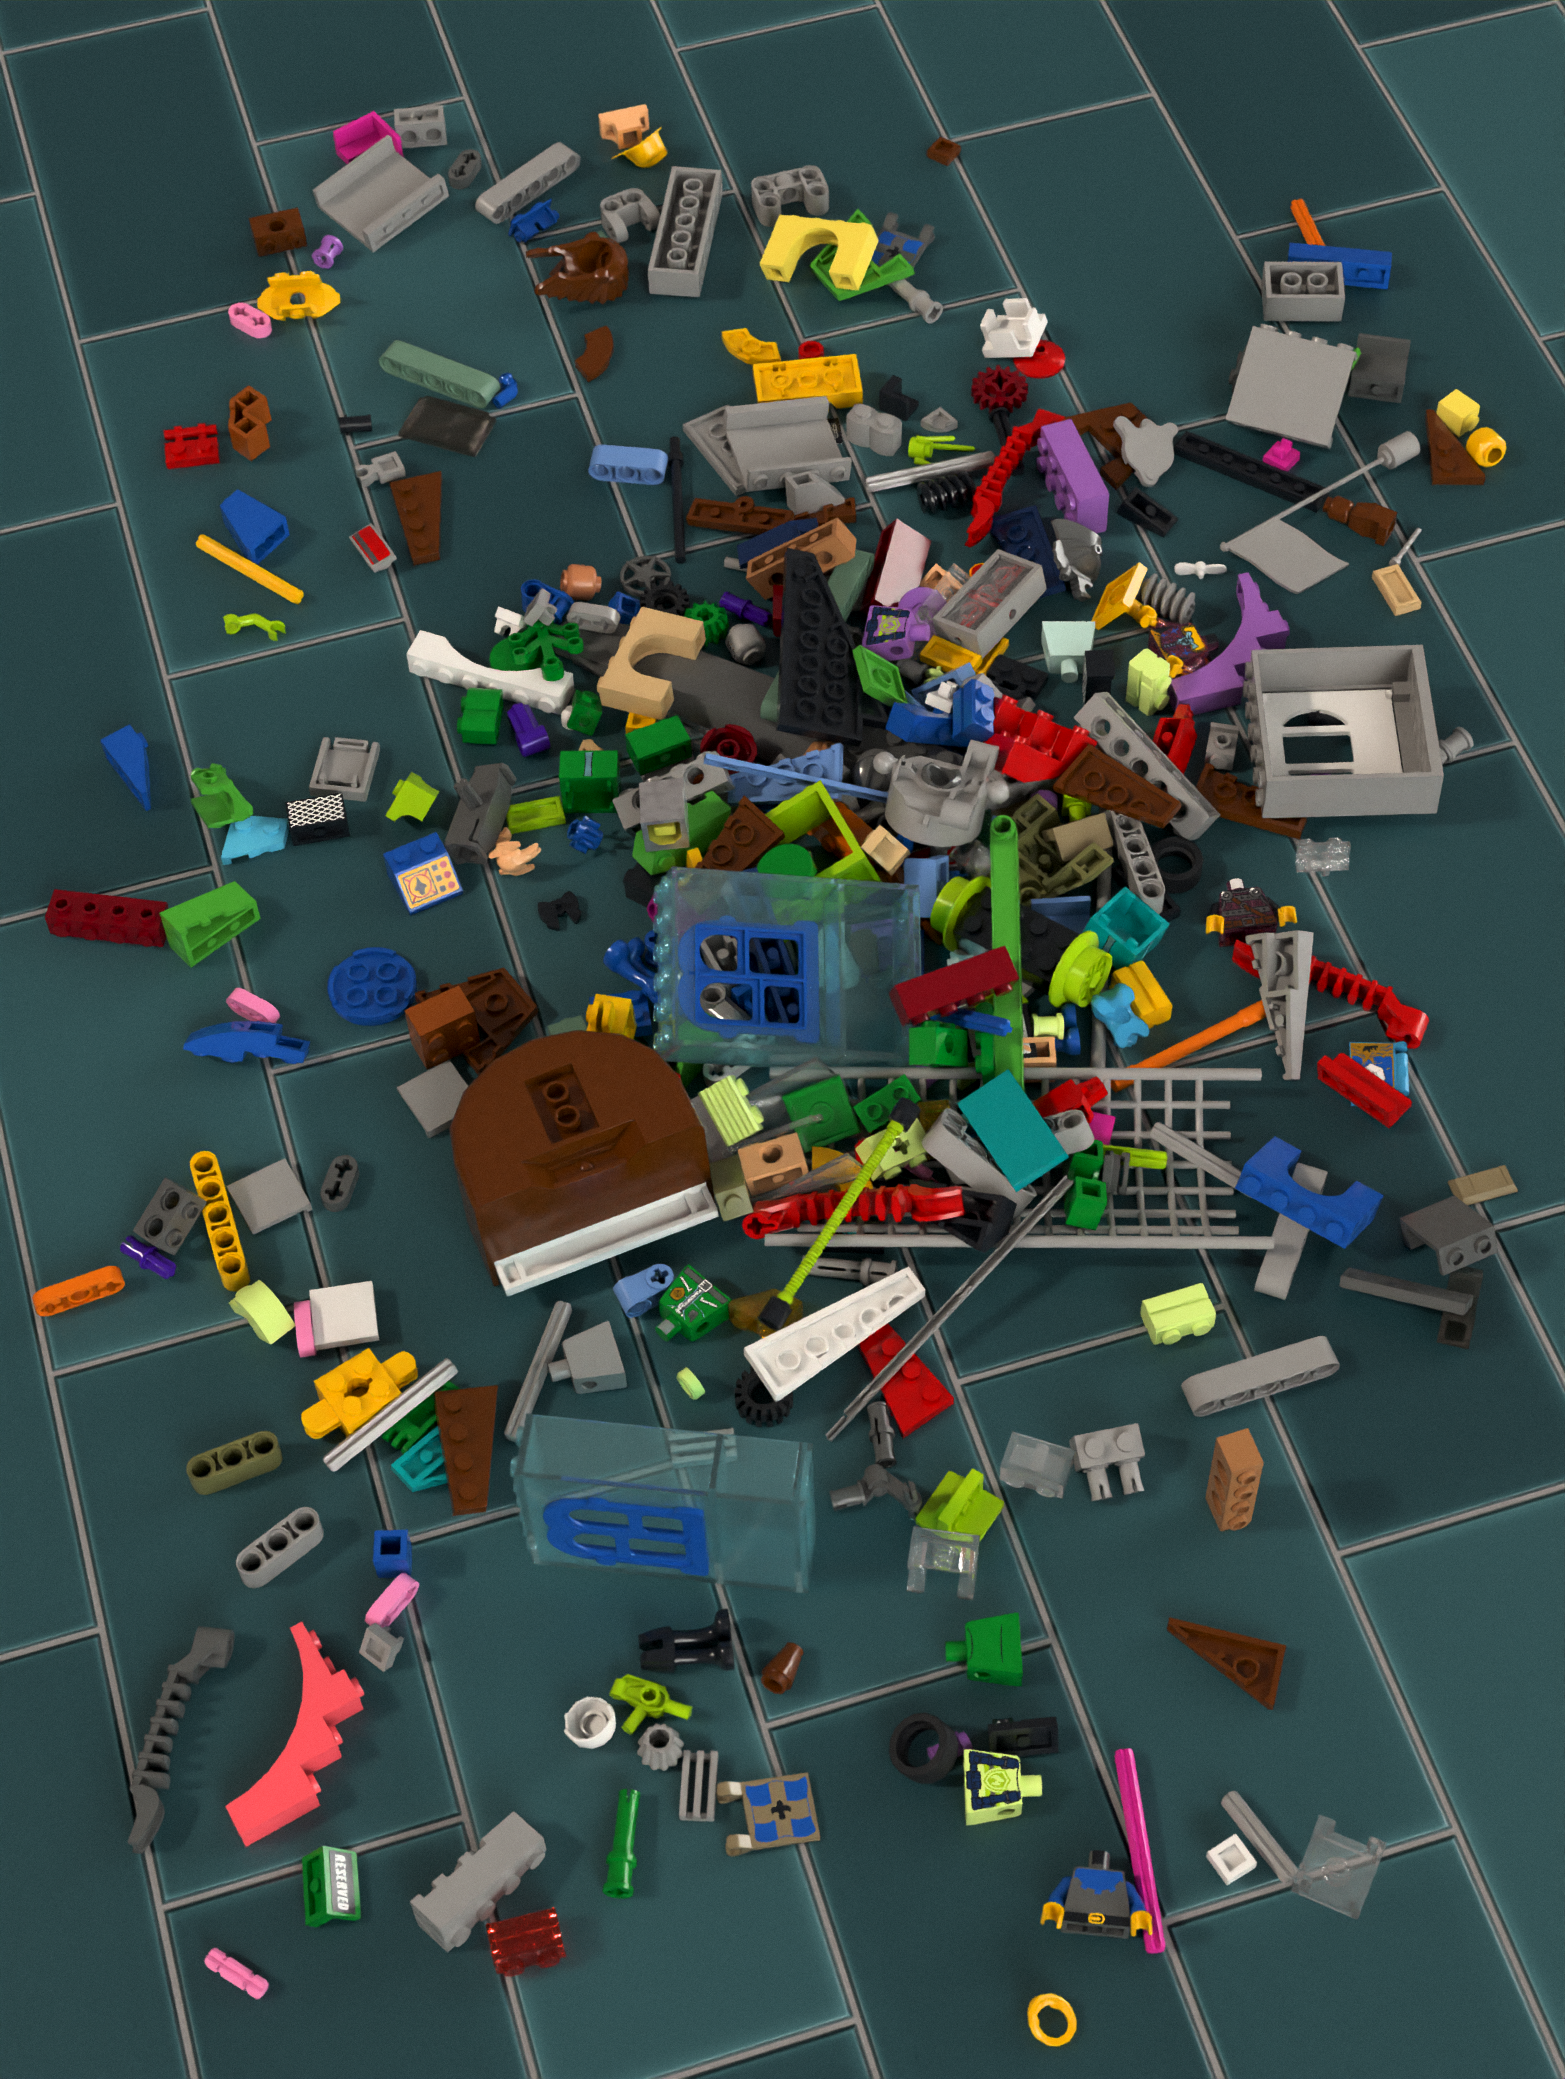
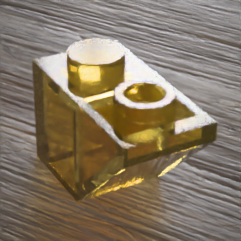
[728,1288,803,1338]

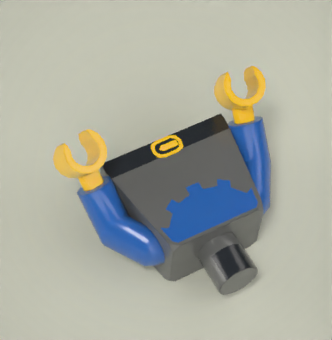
[1040,1850,1152,1939]

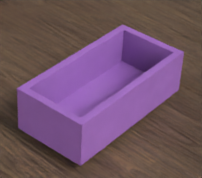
[1036,419,1109,534]

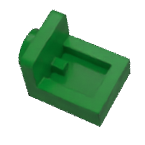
[567,690,602,736]

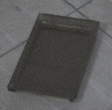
[398,396,497,457]

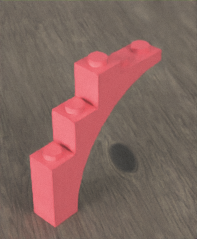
[225,1622,365,1847]

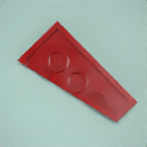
[857,1323,954,1439]

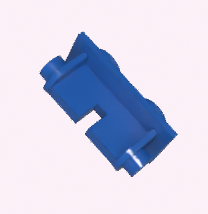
[508,199,559,243]

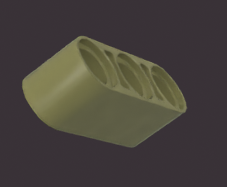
[186,1431,283,1495]

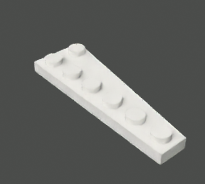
[744,1267,925,1402]

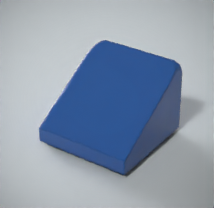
[608,591,641,624]

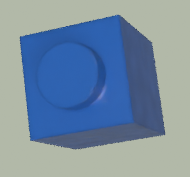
[373,1530,412,1578]

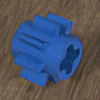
[567,816,603,854]

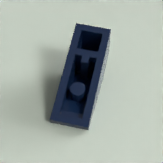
[737,518,818,569]

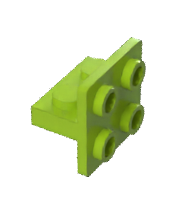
[916,1468,1004,1555]

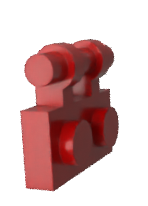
[164,423,220,469]

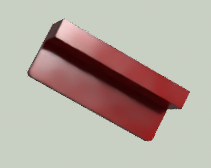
[1317,1053,1412,1129]

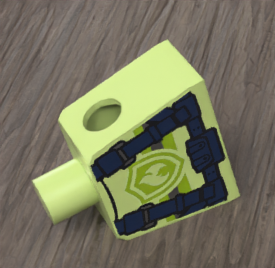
[963,1749,1042,1825]

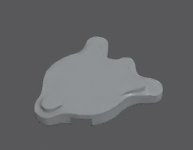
[1113,416,1178,487]

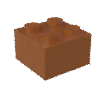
[404,985,480,1069]

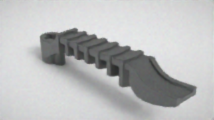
[128,1626,235,1854]

